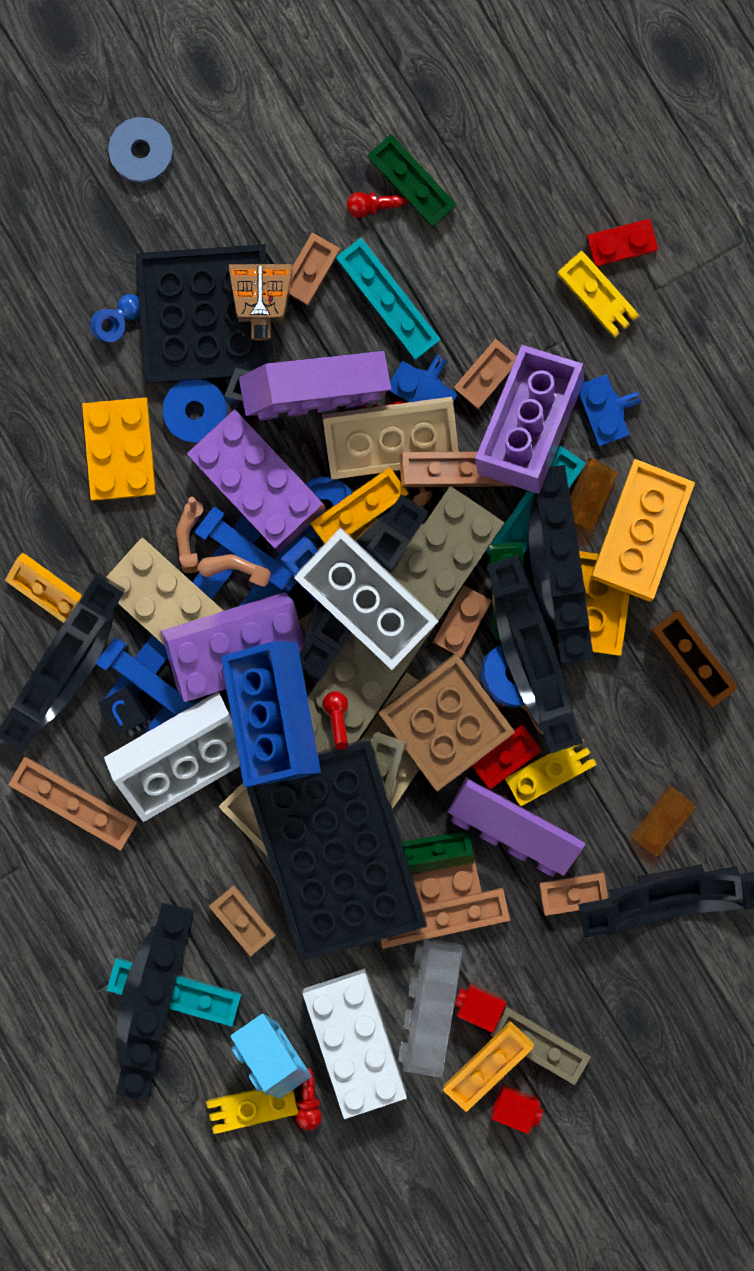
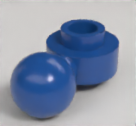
[90,294,140,342]

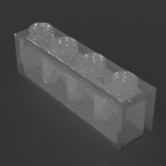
[398,939,463,1078]

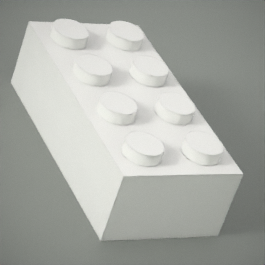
[294,527,438,670]
[104,692,240,822]
[303,968,407,1119]

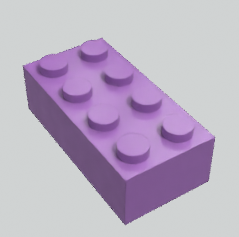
[475,345,584,494]
[239,351,391,420]
[187,409,327,553]
[161,592,305,702]

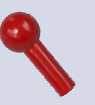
[322,691,349,750]

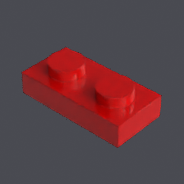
[587,219,658,267]
[471,724,542,790]

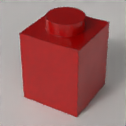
[453,982,507,1033]
[490,1083,543,1134]

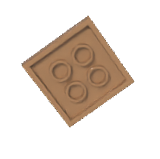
[377,653,515,791]

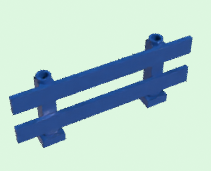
[96,506,318,736]

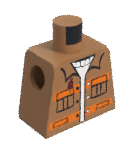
[229,264,293,341]

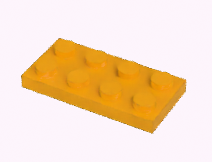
[590,459,695,602]

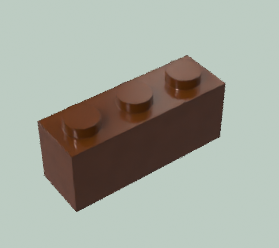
[648,609,738,708]

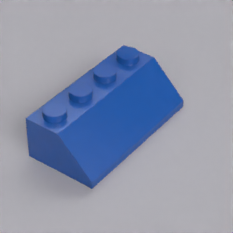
[221,641,321,787]

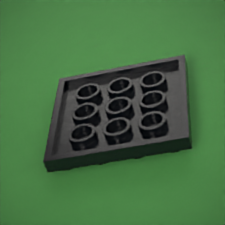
[136,244,274,384]

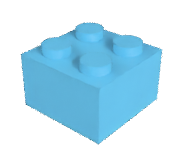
[230,1013,312,1099]

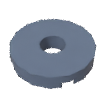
[108,117,174,184]

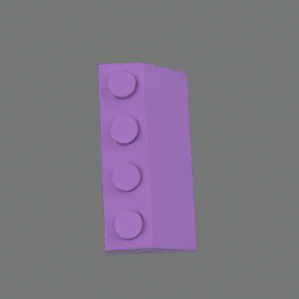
[448,777,586,877]

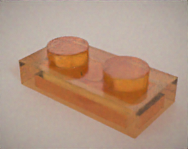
[571,458,618,531]
[630,785,697,857]

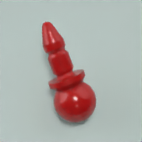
[346,192,409,218]
[296,1068,322,1131]

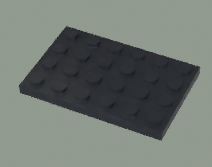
[246,738,428,961]

